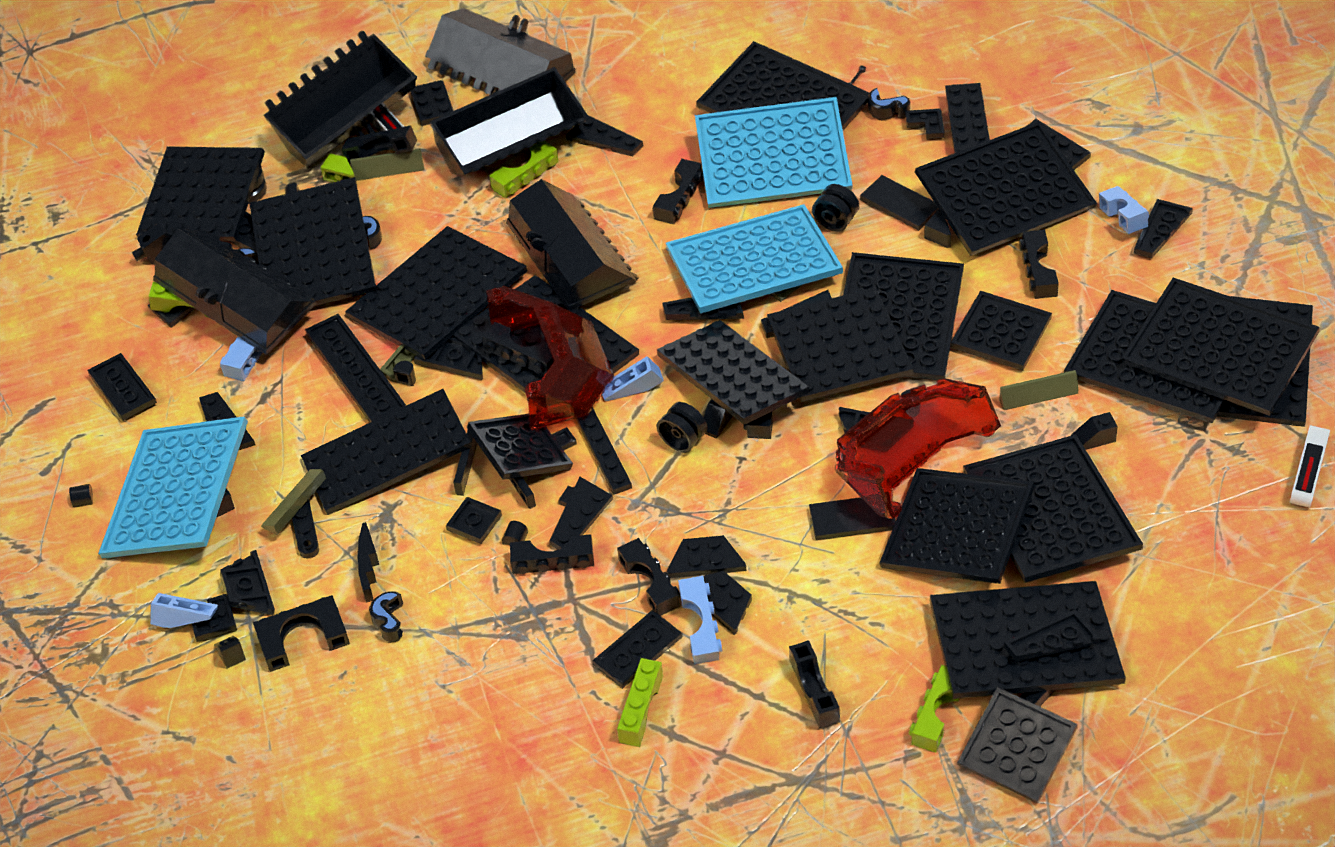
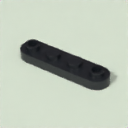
[292,499,319,559]

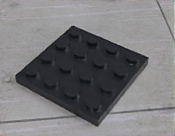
[951,290,1052,371]
[467,413,573,480]
[957,687,1078,804]

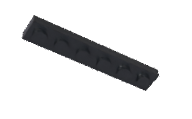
[571,401,632,495]

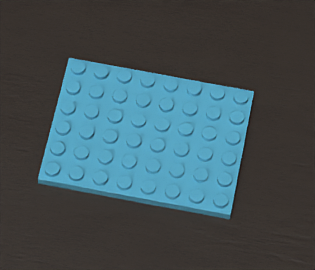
[695,97,853,208]
[666,204,843,313]
[98,417,248,558]

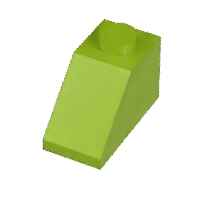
[320,153,355,182]

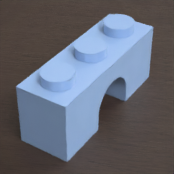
[1099,186,1149,234]

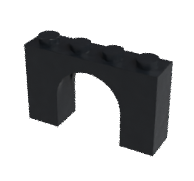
[253,595,350,672]

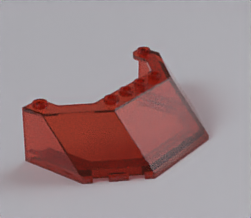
[486,286,614,430]
[835,378,1001,519]

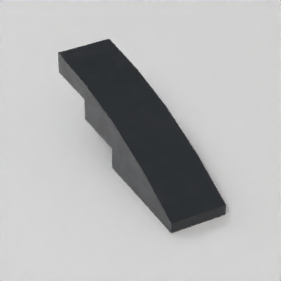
[357,522,379,603]

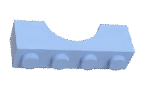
[678,576,722,664]

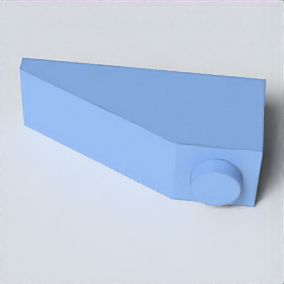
[600,356,664,401]
[151,593,218,628]

